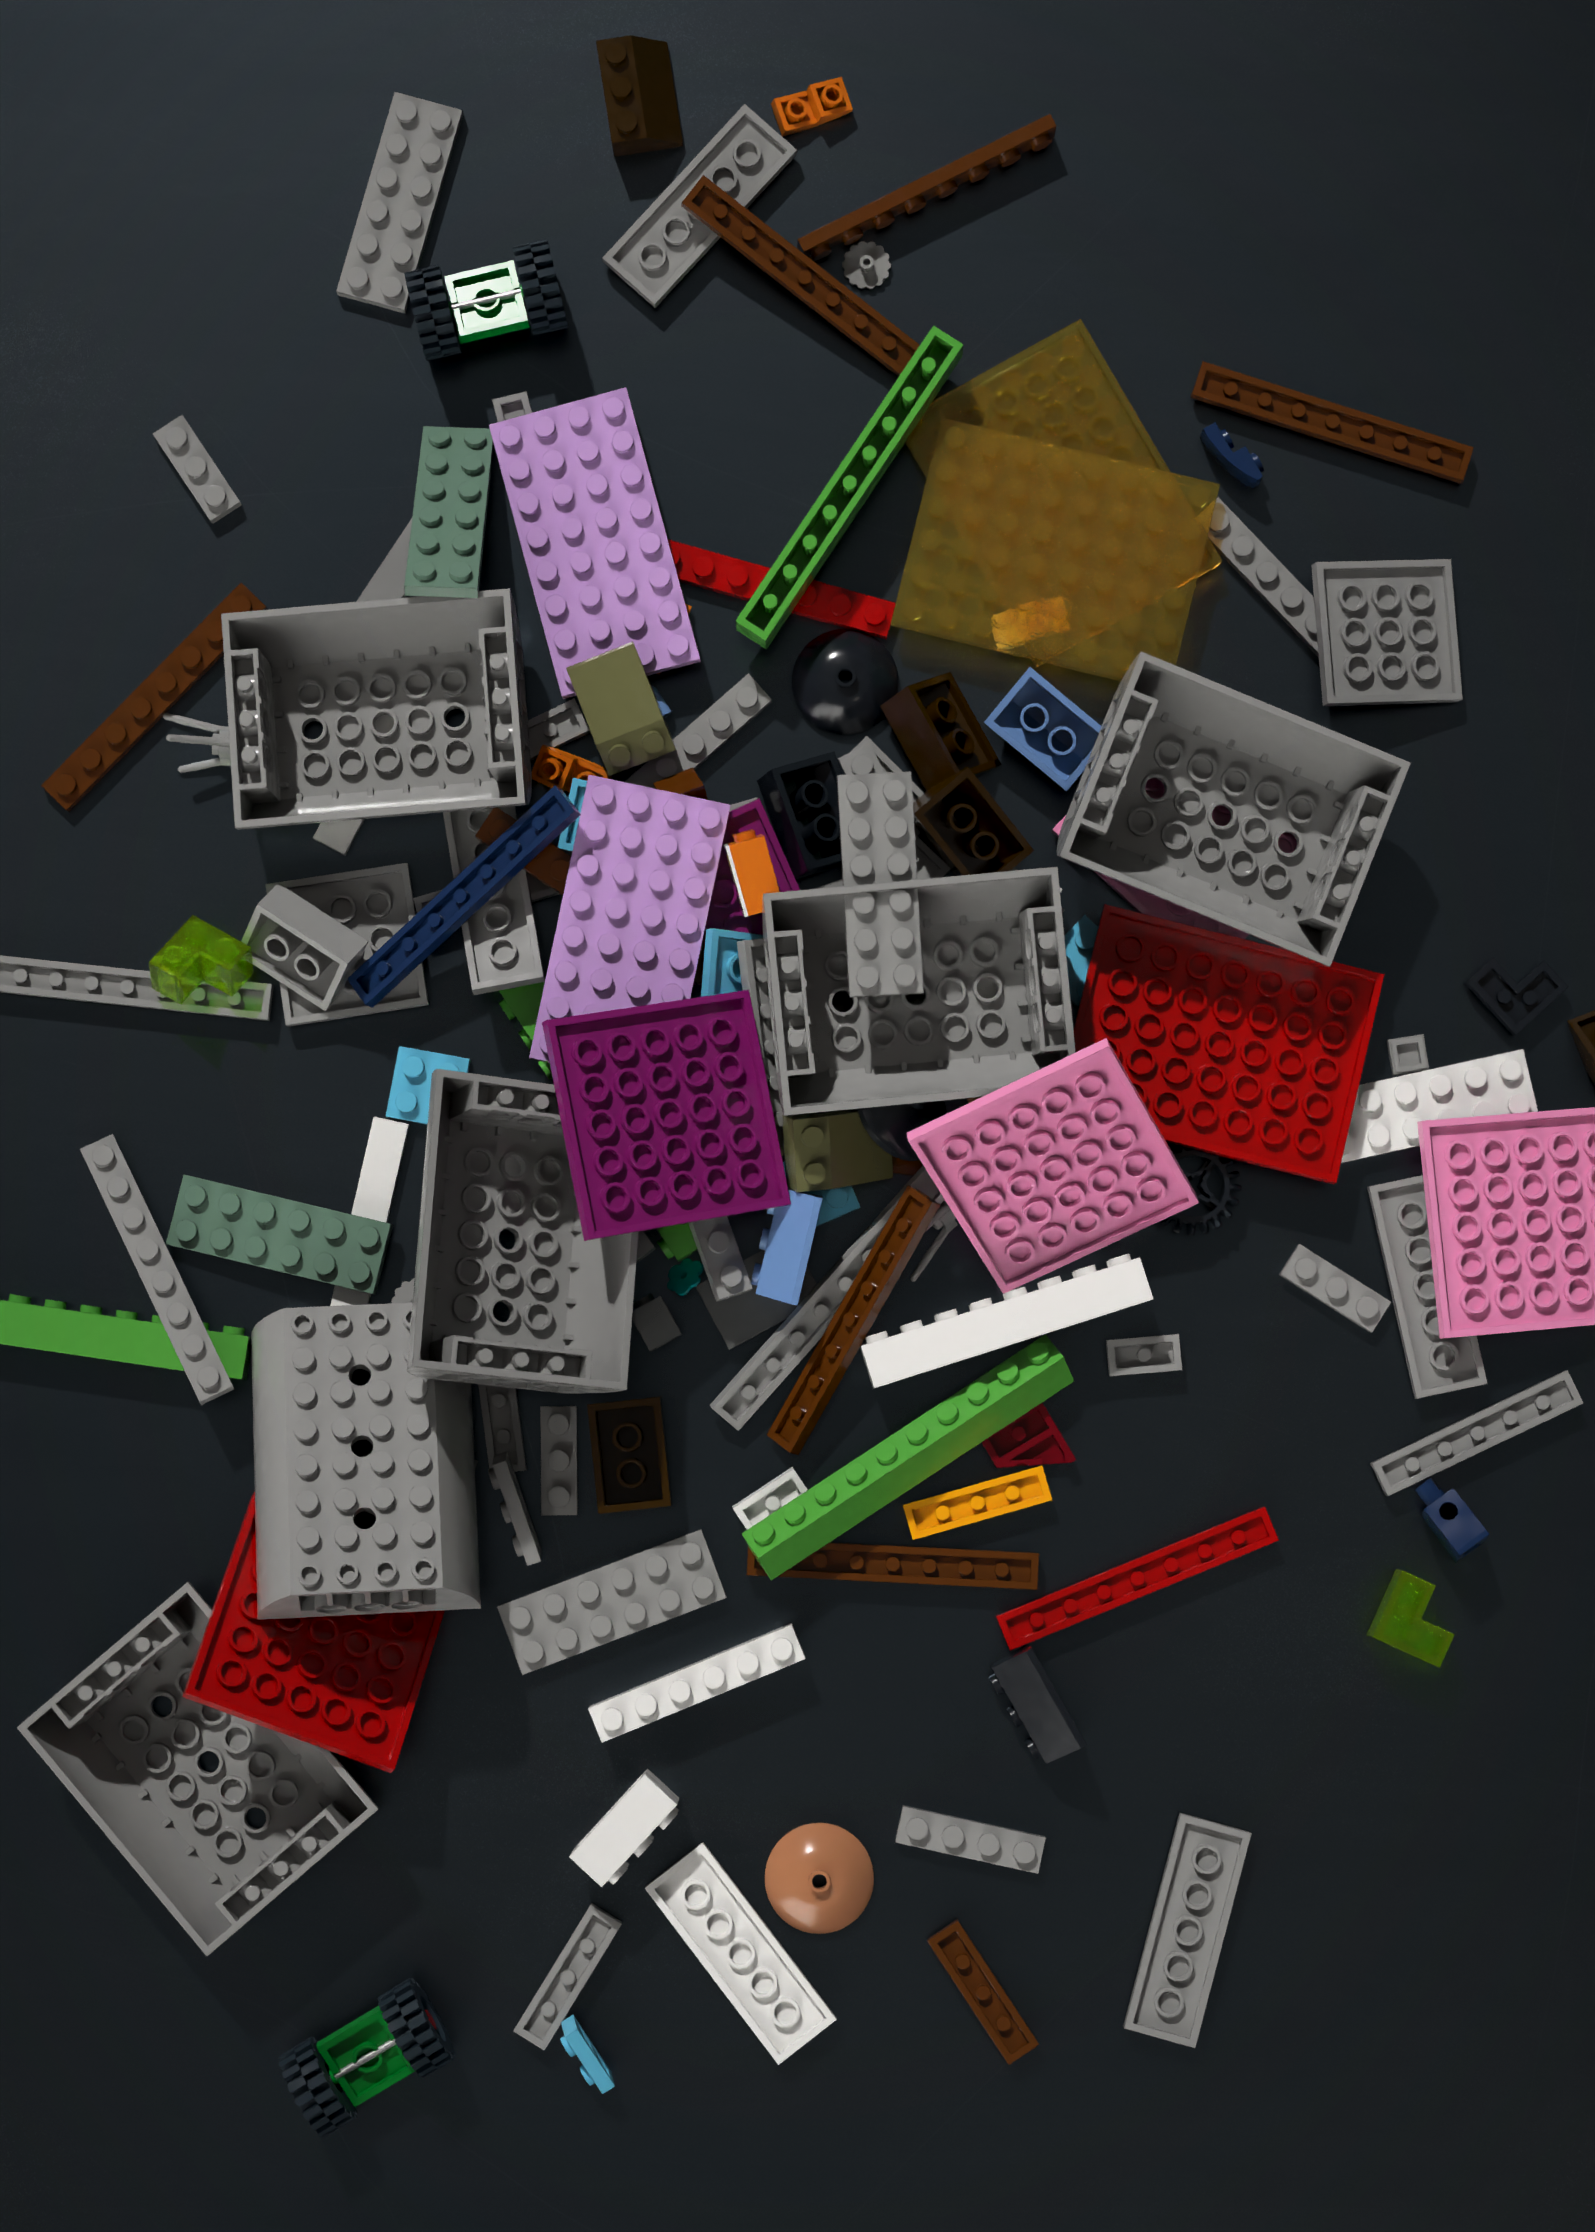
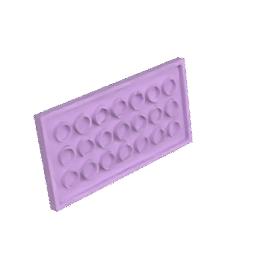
[489,387,701,699]
[529,775,730,1063]

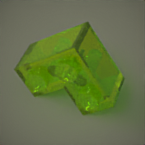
[149,915,254,1004]
[1367,1569,1455,1668]

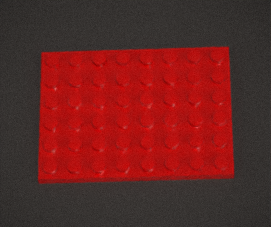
[1073,904,1385,1184]

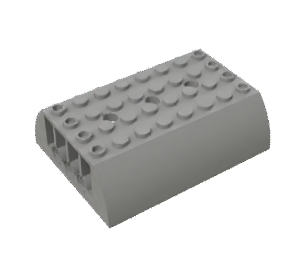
[221,588,532,830]
[1056,651,1411,967]
[762,867,1076,1116]
[407,1069,638,1394]
[251,1302,481,1620]
[17,1582,379,1956]

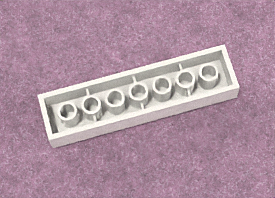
[860,1253,1153,1389]

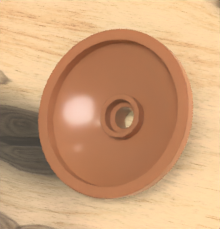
[765,1823,874,1934]

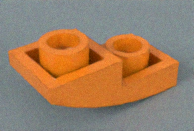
[771,77,853,137]
[532,745,612,793]

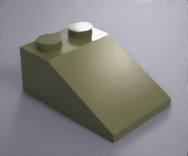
[566,641,676,776]
[782,1109,893,1192]

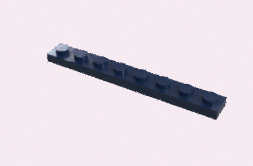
[347,785,581,1008]

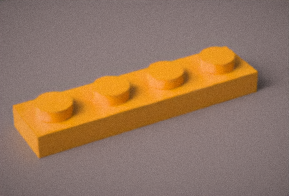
[903,1465,1052,1540]

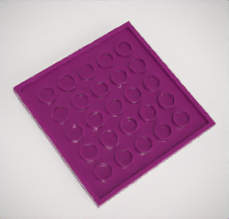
[542,990,791,1241]

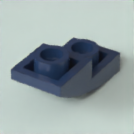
[1200,422,1264,488]

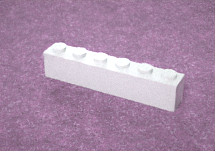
[588,1623,806,1743]

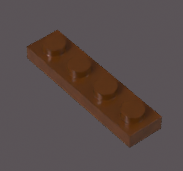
[927,1919,1039,2065]

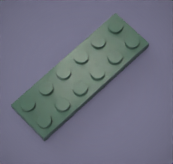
[404,426,494,598]
[166,1174,393,1295]

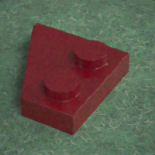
[981,1403,1076,1468]

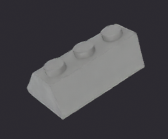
[236,883,369,1011]

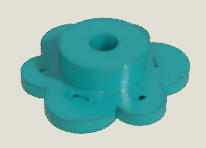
[667,1258,704,1296]

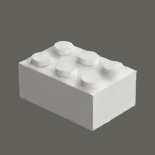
[569,1768,679,1887]

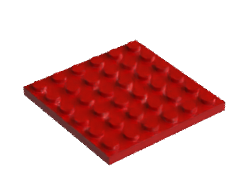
[182,1492,445,1773]

